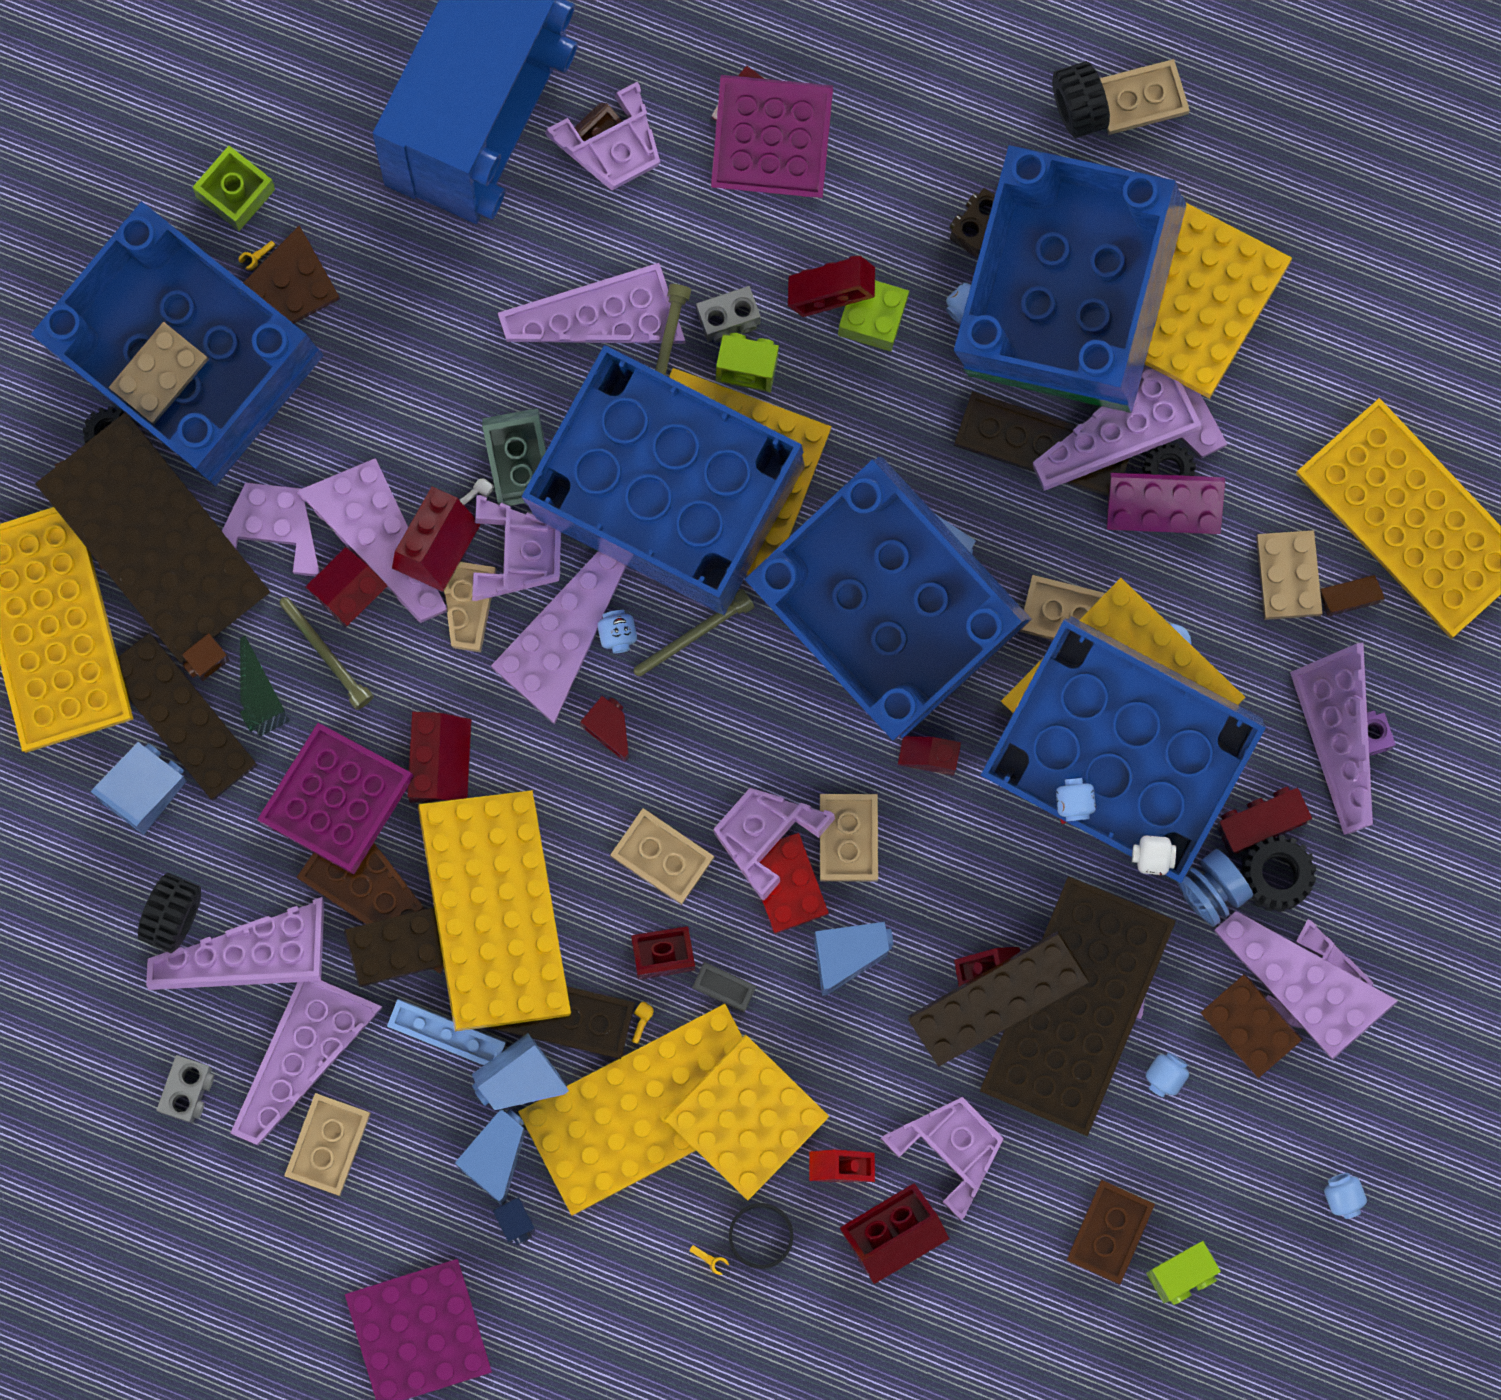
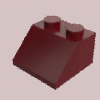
[305,547,388,627]

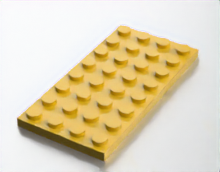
[1295,398,1501,639]
[0,507,134,753]
[418,790,571,1032]
[518,1004,743,1216]

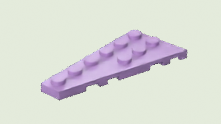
[1033,368,1202,491]
[146,897,324,990]

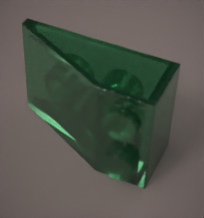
[240,636,290,737]

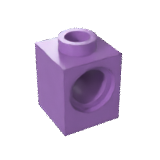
[1367,711,1396,756]

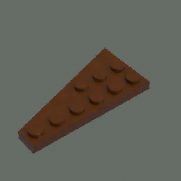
[243,225,340,324]
[297,843,444,975]

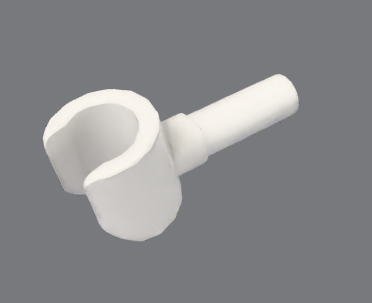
[460,478,495,505]

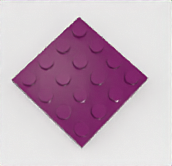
[711,75,833,198]
[257,723,414,874]
[345,1259,492,1400]

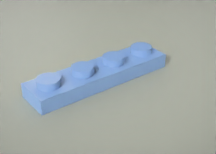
[387,999,507,1065]

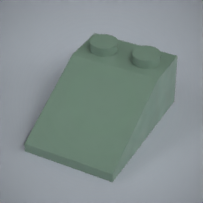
[482,408,546,506]

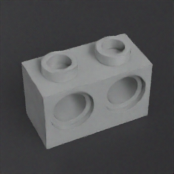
[696,286,761,343]
[156,1055,215,1124]

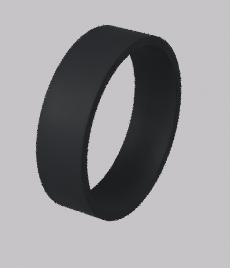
[729,1203,793,1269]

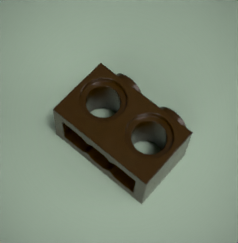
[949,188,995,258]

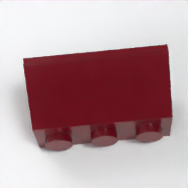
[392,486,480,592]
[408,712,472,803]
[840,1183,949,1284]

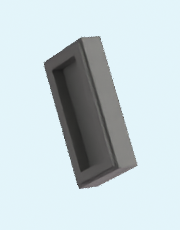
[692,962,757,1013]

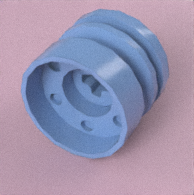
[1177,849,1253,927]

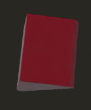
[631,926,695,980]

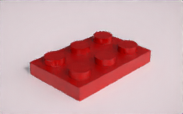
[760,833,829,934]

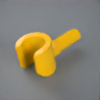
[239,240,276,271]
[631,1002,654,1044]
[689,1245,729,1275]

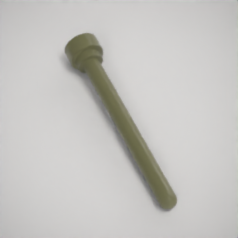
[655,284,692,375]
[633,589,755,676]
[279,597,374,710]

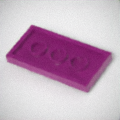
[1106,473,1225,534]

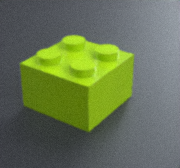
[192,146,275,231]
[838,280,909,352]
[716,333,779,392]
[1146,1241,1221,1305]

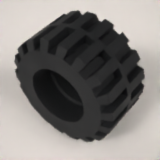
[1052,61,1110,139]
[1240,836,1317,912]
[138,873,201,953]

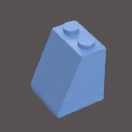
[91,742,187,835]
[814,922,893,996]
[471,1033,569,1110]
[455,1109,526,1205]

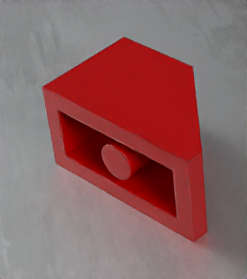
[809,1150,875,1182]

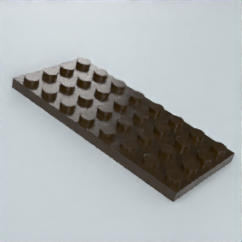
[35,412,270,664]
[980,876,1176,1137]

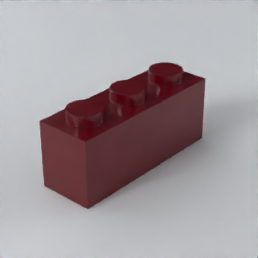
[788,255,875,317]
[1216,786,1312,857]

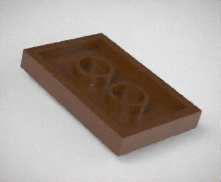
[1200,974,1303,1078]
[1066,1180,1155,1285]

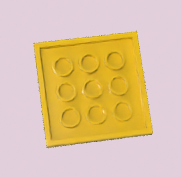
[664,1034,830,1200]

